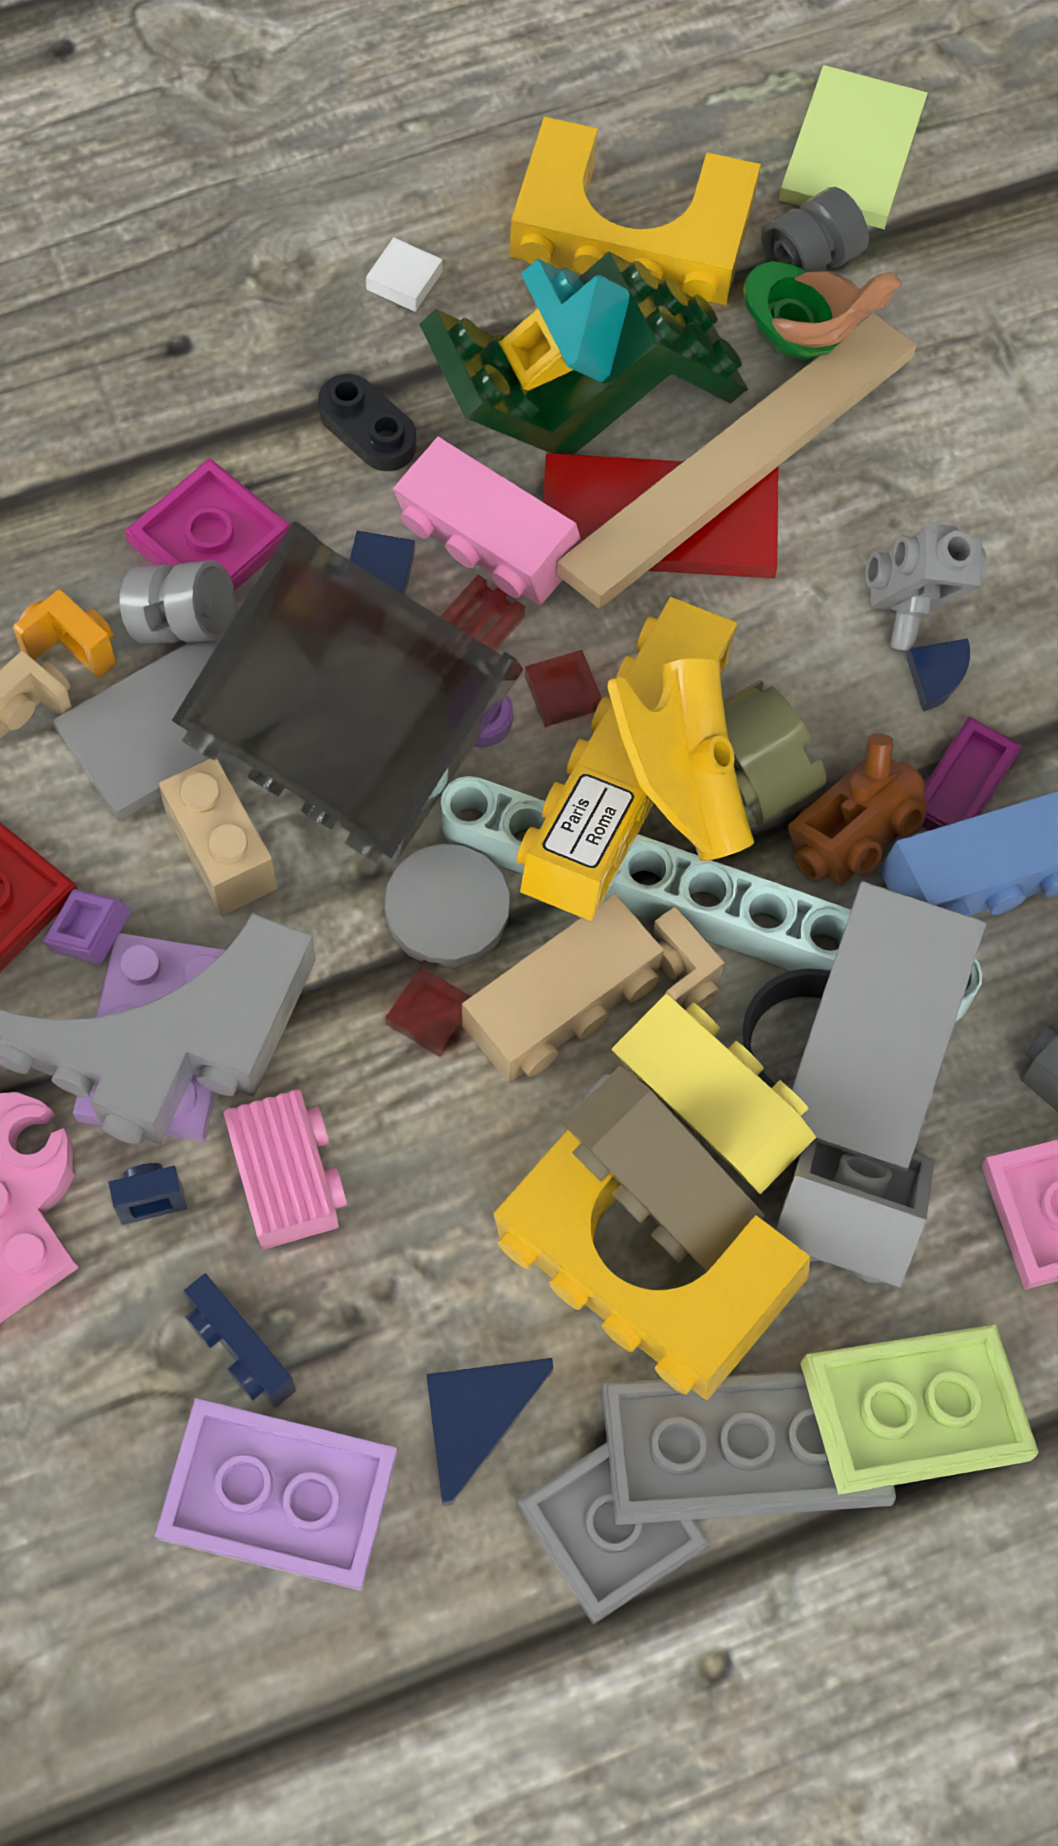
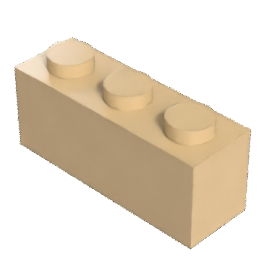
[462,894,664,1084]

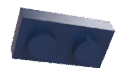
[184,1273,296,1408]

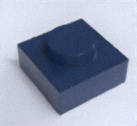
[108,1163,187,1225]

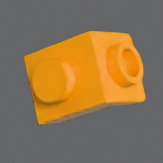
[13,589,117,679]

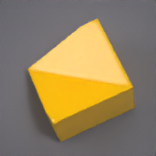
[499,308,573,391]

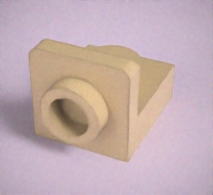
[0,650,72,739]
[652,906,725,1010]

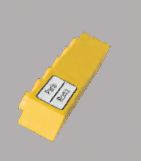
[516,597,738,922]

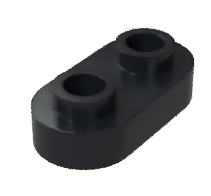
[318,374,416,471]

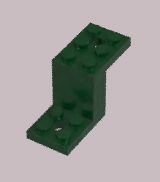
[419,251,748,455]

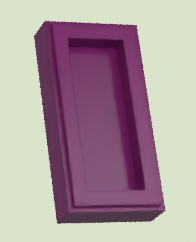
[922,716,1022,831]

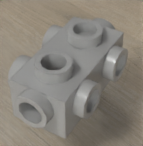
[865,524,987,651]

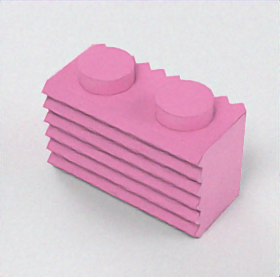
[223,1090,347,1250]

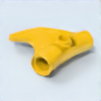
[607,658,754,861]

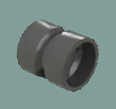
[761,187,869,272]

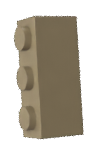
[562,1065,765,1272]

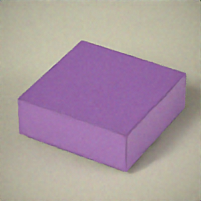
[43,889,131,965]

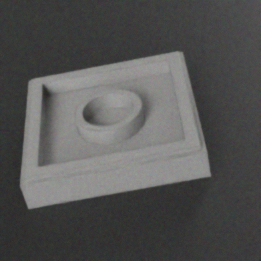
[517,1442,711,1625]

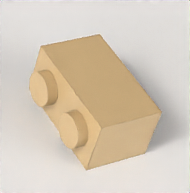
[158,756,277,916]

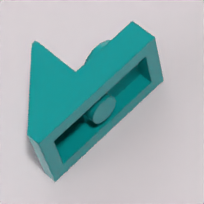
[521,258,630,382]

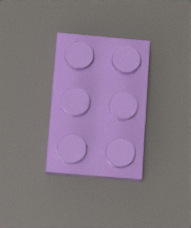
[73,933,225,1142]
[155,1398,398,1591]

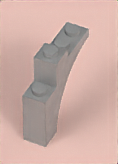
[0,913,316,1145]

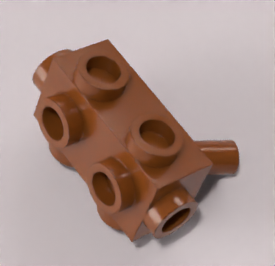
[788,733,928,886]

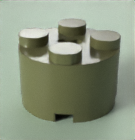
[723,680,826,826]

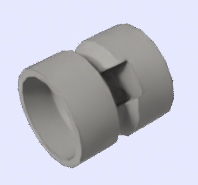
[120,560,236,645]

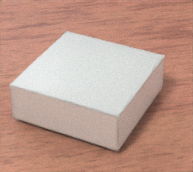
[366,237,443,312]

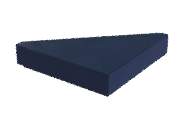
[427,1358,554,1506]

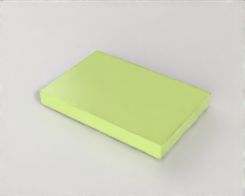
[778,65,928,229]
[800,1324,1039,1495]

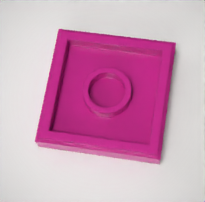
[125,458,295,591]

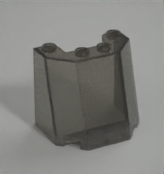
[171,521,524,863]

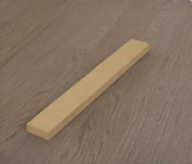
[556,313,917,609]

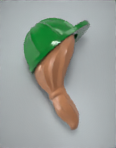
[743,261,902,361]

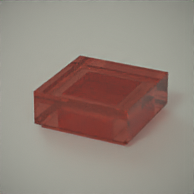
[525,650,602,727]
[385,966,472,1057]

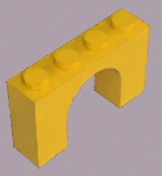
[510,116,761,305]
[493,1130,810,1401]

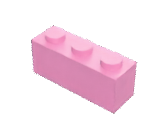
[393,436,581,606]

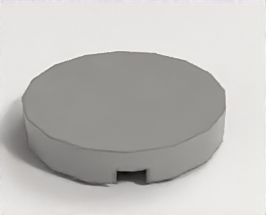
[384,844,510,968]

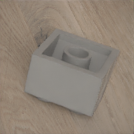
[775,1141,935,1288]

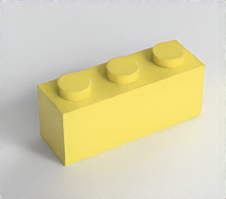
[611,993,817,1194]

